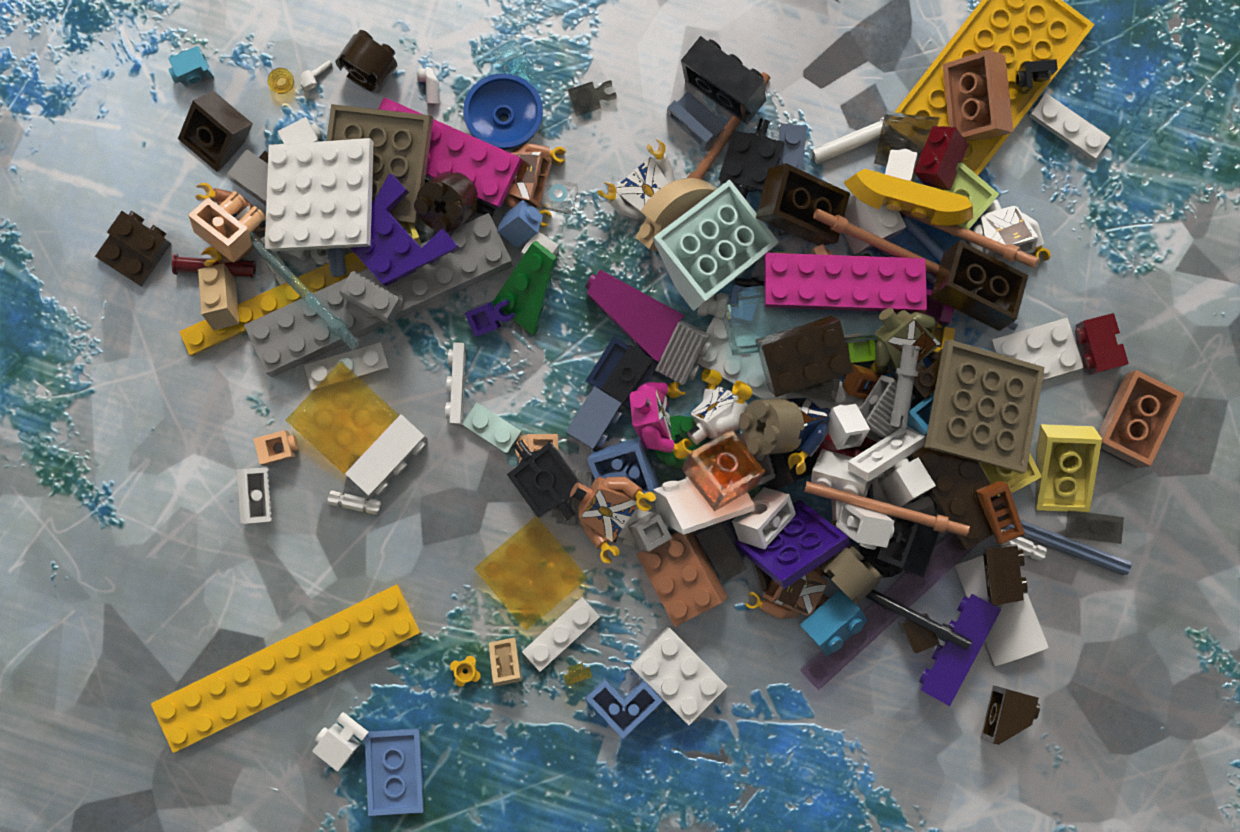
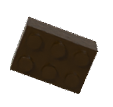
[756,163,850,246]
[931,240,1028,331]
[755,315,854,397]

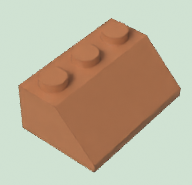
[943,50,1014,141]

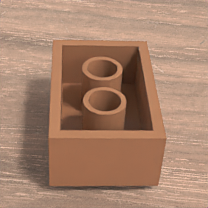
[1098,370,1185,468]
[636,532,728,627]

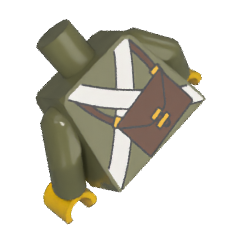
[870,308,942,374]

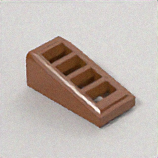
[842,364,897,400]
[976,481,1025,545]

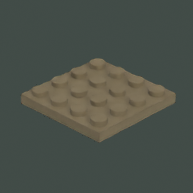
[326,104,434,224]
[924,339,1045,473]

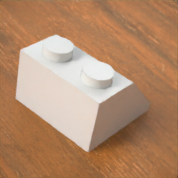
[843,195,906,255]

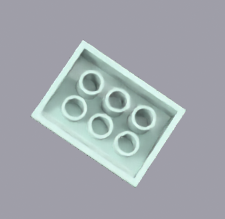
[652,179,779,311]

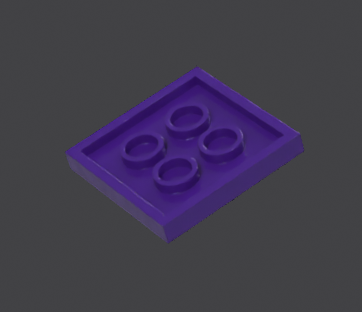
[736,500,850,589]

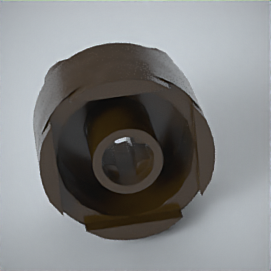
[335,30,398,93]
[414,171,479,233]

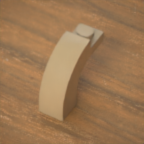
[635,178,717,252]

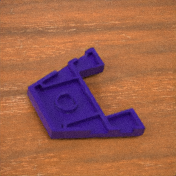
[350,173,460,286]

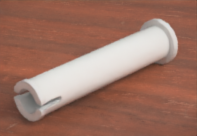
[811,117,891,165]

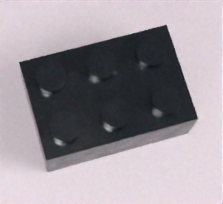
[681,36,766,125]

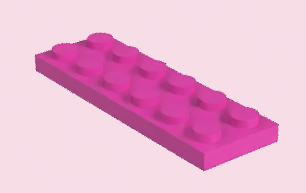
[378,97,523,208]
[764,253,927,313]

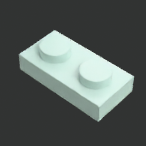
[462,402,522,454]

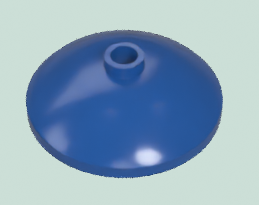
[463,73,543,150]

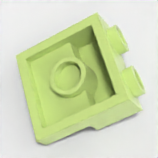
[944,163,999,237]

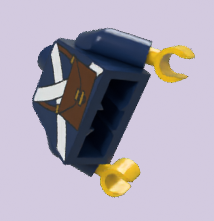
[786,397,831,475]

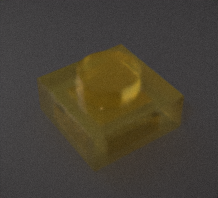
[563,662,593,686]

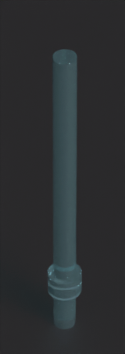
[250,231,360,349]

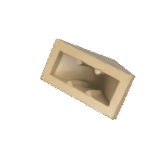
[489,638,523,687]

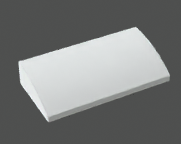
[954,554,1049,666]

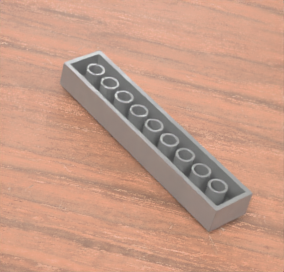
[244,213,513,377]

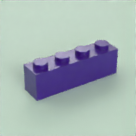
[919,594,1002,706]

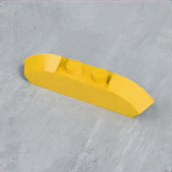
[843,168,974,226]

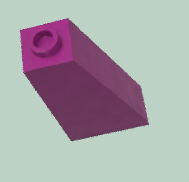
[585,270,684,363]

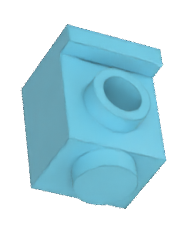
[168,46,214,85]

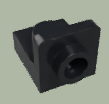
[1016,59,1058,95]

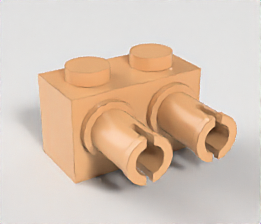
[188,191,266,263]

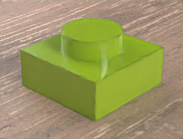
[846,334,875,364]

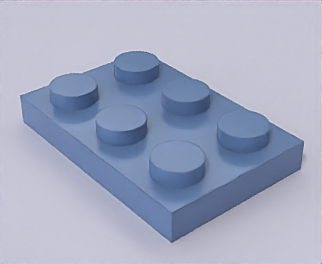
[365,728,424,816]

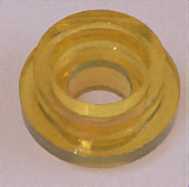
[267,68,294,94]

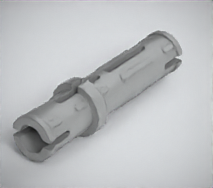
[889,344,920,428]

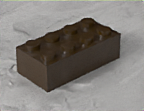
[906,446,1009,550]

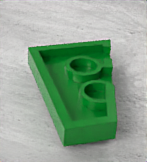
[492,241,557,335]

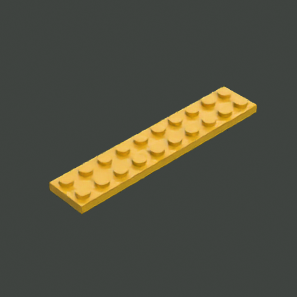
[151,584,421,753]

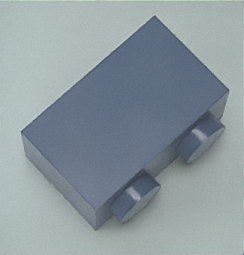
[566,386,623,451]

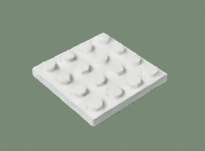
[265,138,374,252]

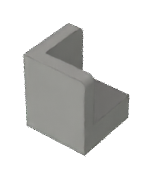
[628,513,672,552]

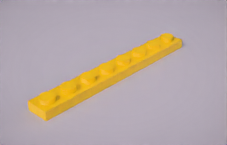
[179,252,368,357]

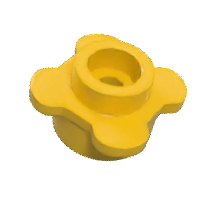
[450,656,481,687]

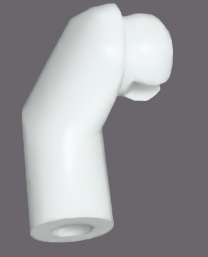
[417,67,439,103]

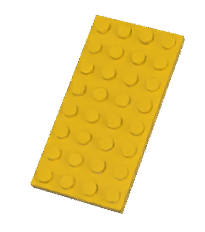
[887,0,1095,176]

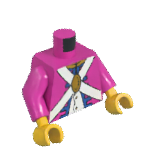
[630,381,693,459]

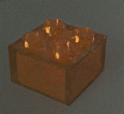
[682,429,765,511]

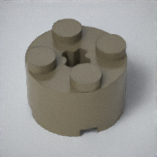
[739,398,804,455]
[819,544,883,605]

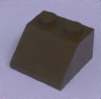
[178,90,253,172]
[982,544,1028,605]
[980,685,1040,745]

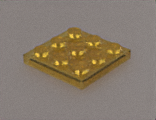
[285,361,400,475]
[474,516,588,630]

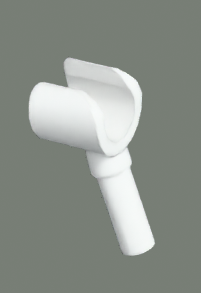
[300,60,333,91]

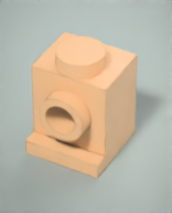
[253,430,298,466]

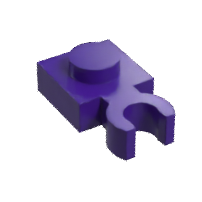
[465,300,515,337]

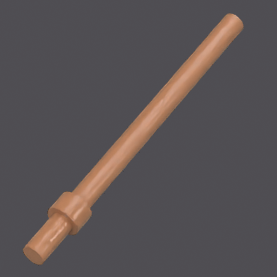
[687,72,771,181]
[813,209,940,275]
[899,210,1039,268]
[804,481,970,537]

